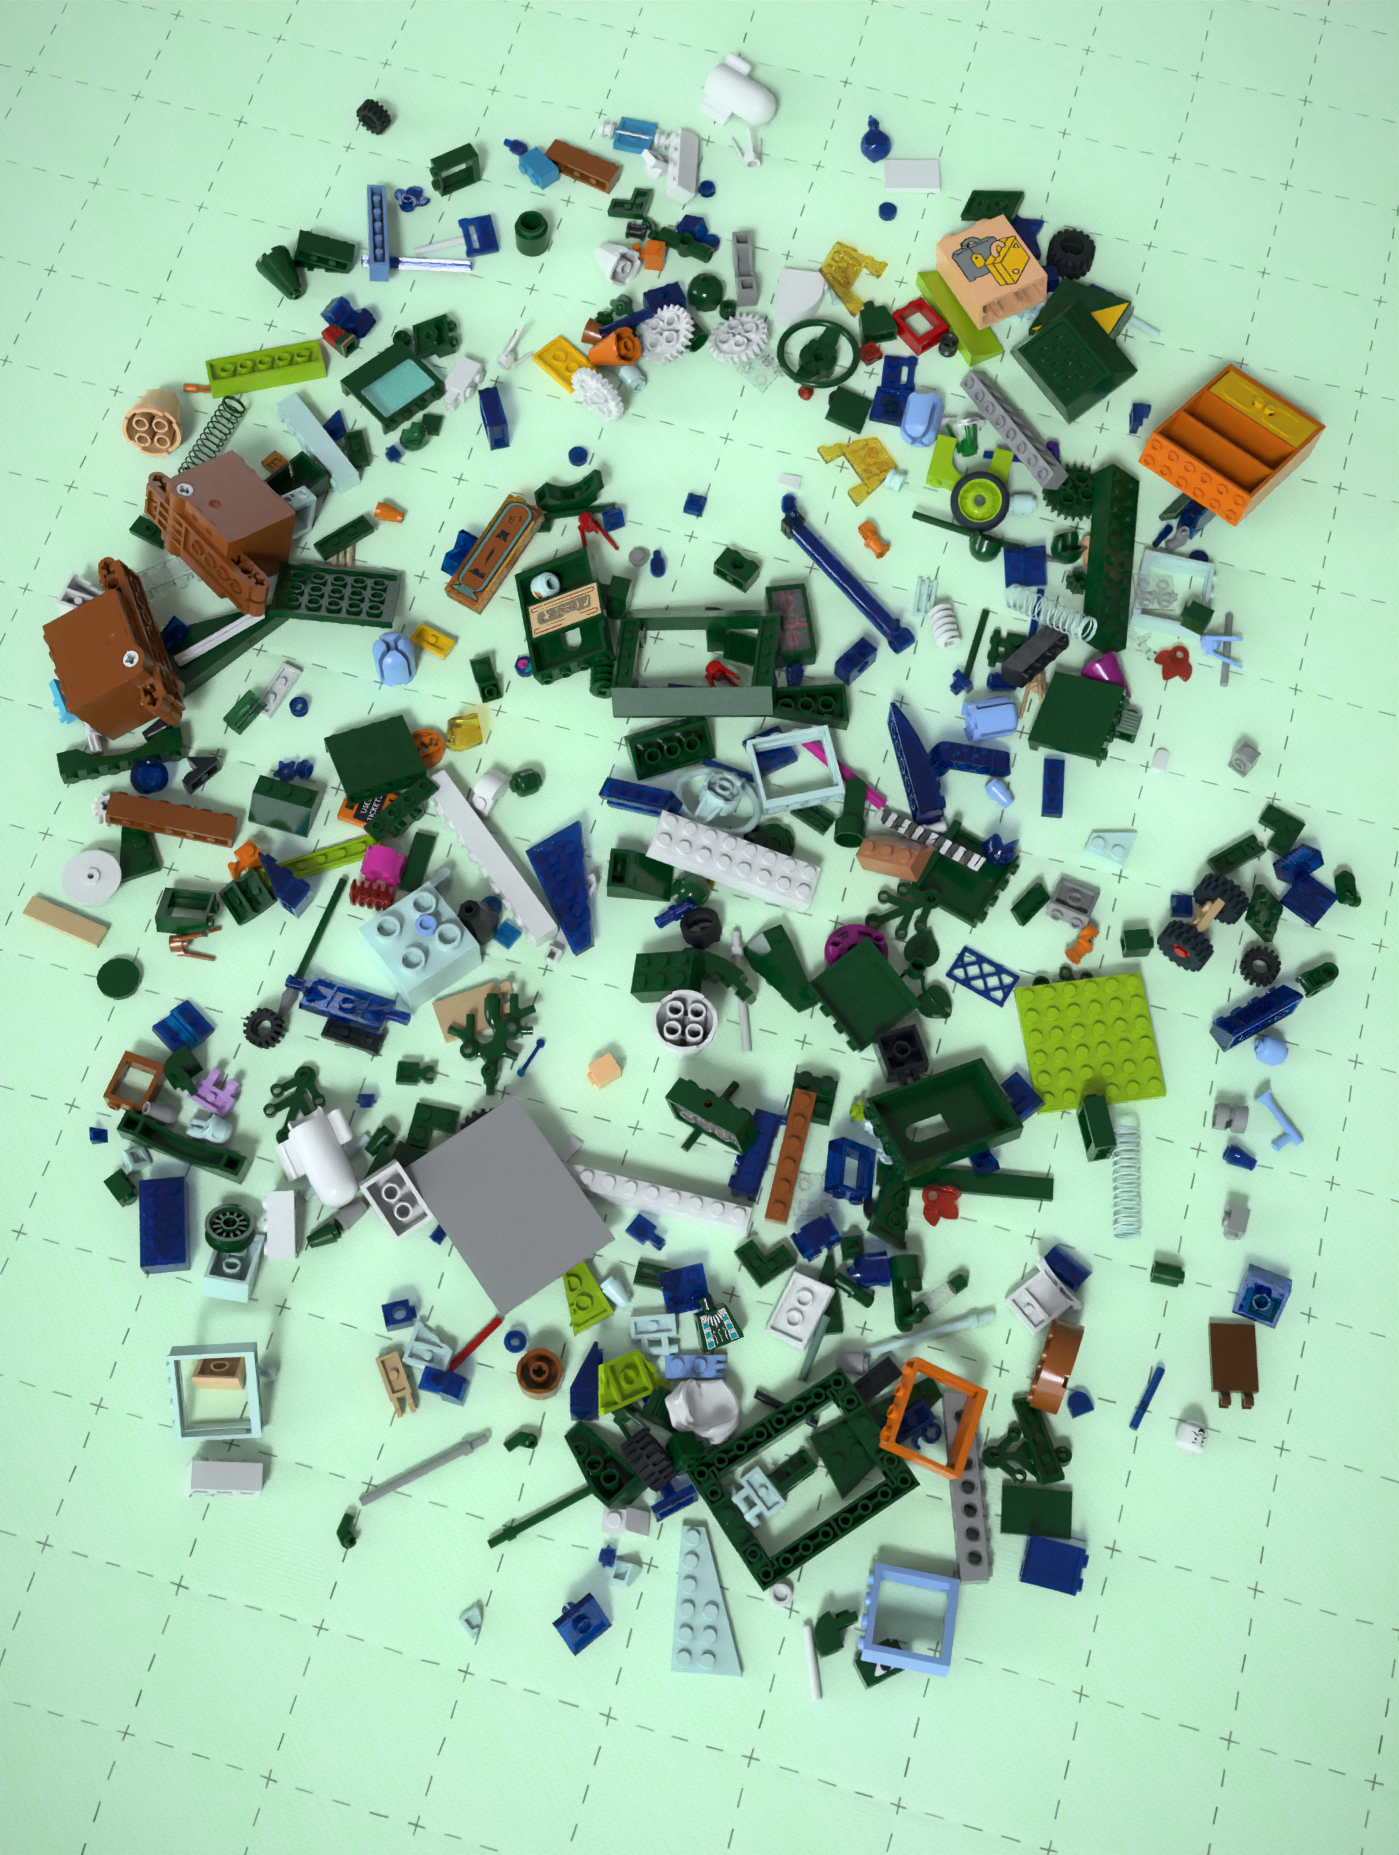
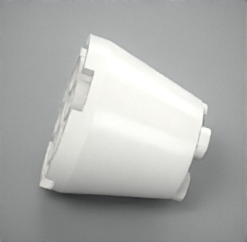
[652,990,718,1060]

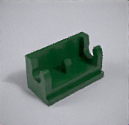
[766,1449,818,1497]

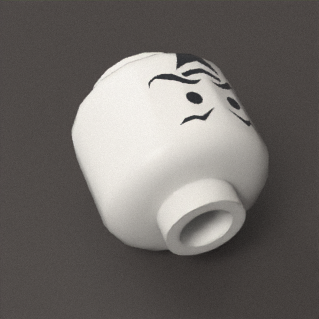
[1175,1420,1209,1457]

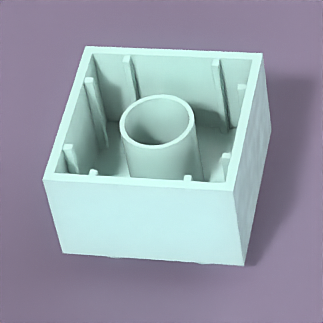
[358,881,482,1012]

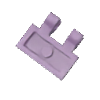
[187,1067,242,1119]

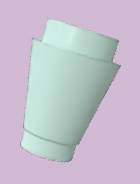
[600,1274,632,1309]

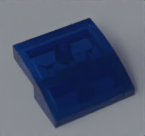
[1003,545,1048,588]
[1280,872,1337,928]
[152,1000,215,1053]

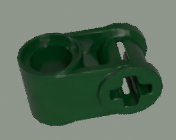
[1295,962,1339,998]

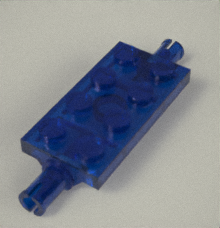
[285,974,412,1035]

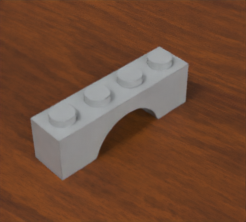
[731,231,757,307]

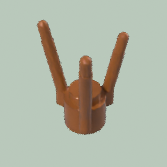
[169,927,221,961]

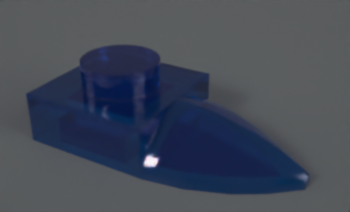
[161,615,191,650]

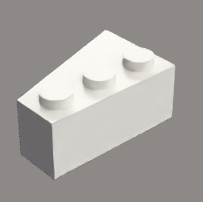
[56,570,104,615]
[263,1190,300,1260]

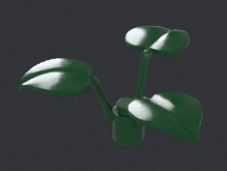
[900,930,952,1019]

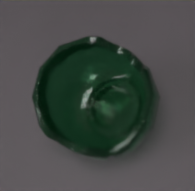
[399,422,429,452]

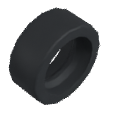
[680,907,722,946]

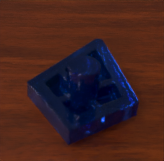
[322,410,347,442]

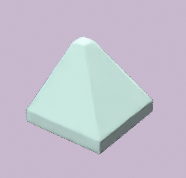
[122,1146,152,1176]
[608,1559,642,1588]

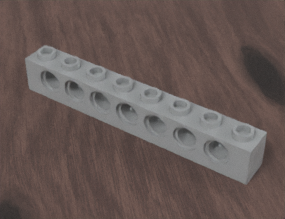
[959,370,1069,490]
[941,1392,993,1585]

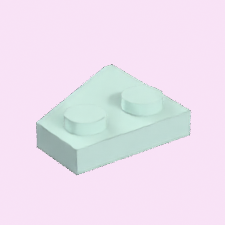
[1083,832,1138,870]
[402,1321,454,1375]

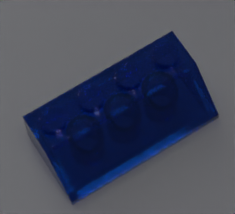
[1209,984,1304,1052]

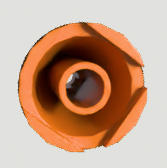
[588,327,641,366]

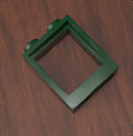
[429,143,481,197]
[155,887,220,937]
[1076,1094,1117,1162]

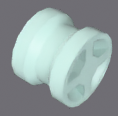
[884,468,907,492]

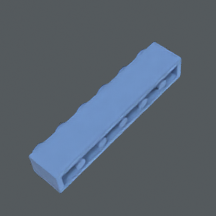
[366,184,389,282]

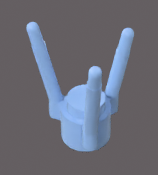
[1200,634,1244,669]

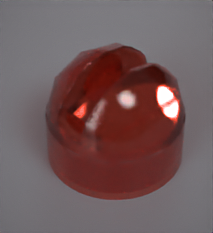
[798,386,814,401]

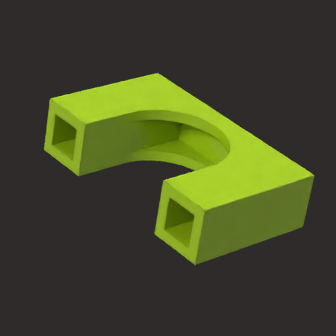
[926,434,1014,498]

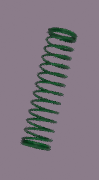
[178,395,246,474]

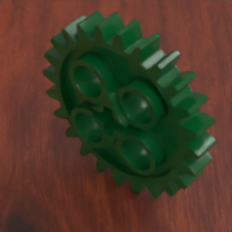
[1042,463,1096,522]

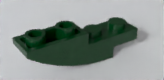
[683,947,757,1005]

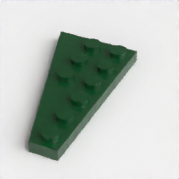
[810,1377,943,1501]

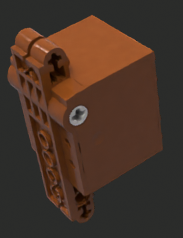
[144,450,296,617]
[42,557,186,741]

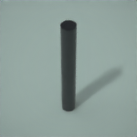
[754,1390,819,1429]

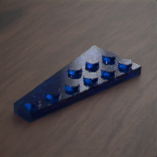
[525,820,595,956]

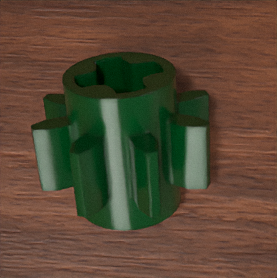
[1066,570,1086,595]

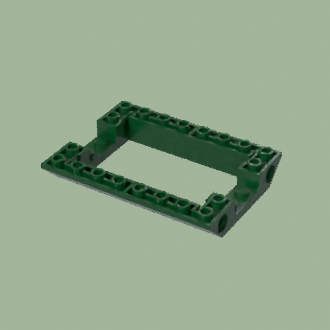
[611,609,786,718]
[685,1367,921,1592]

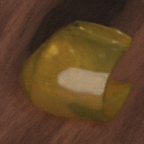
[446,713,483,752]

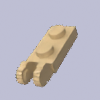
[375,1350,417,1418]

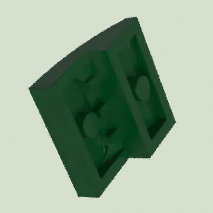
[218,868,277,926]

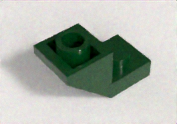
[469,654,502,703]

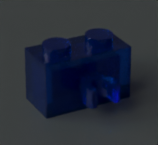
[880,1399,937,1450]

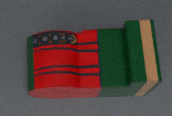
[321,322,358,358]

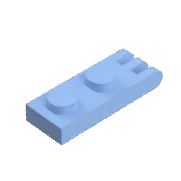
[665,1355,727,1380]

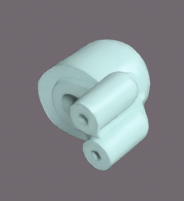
[186,1114,232,1144]

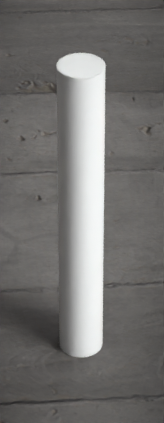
[802,1626,822,1702]

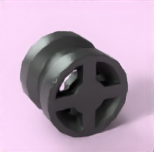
[938,333,959,358]

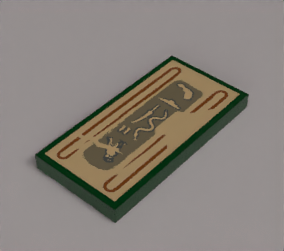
[526,579,607,644]

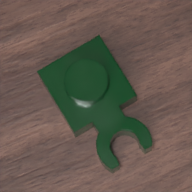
[395,1061,435,1086]

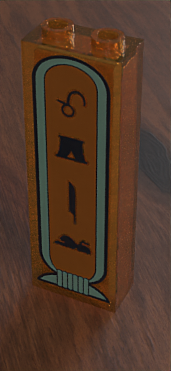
[444,493,545,615]

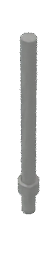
[359,1434,489,1507]

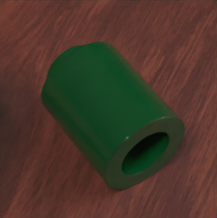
[1150,1260,1185,1288]

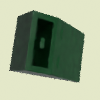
[607,848,673,902]

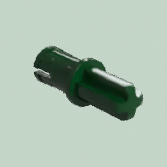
[832,1272,875,1308]

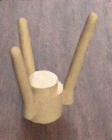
[1018,672,1048,719]

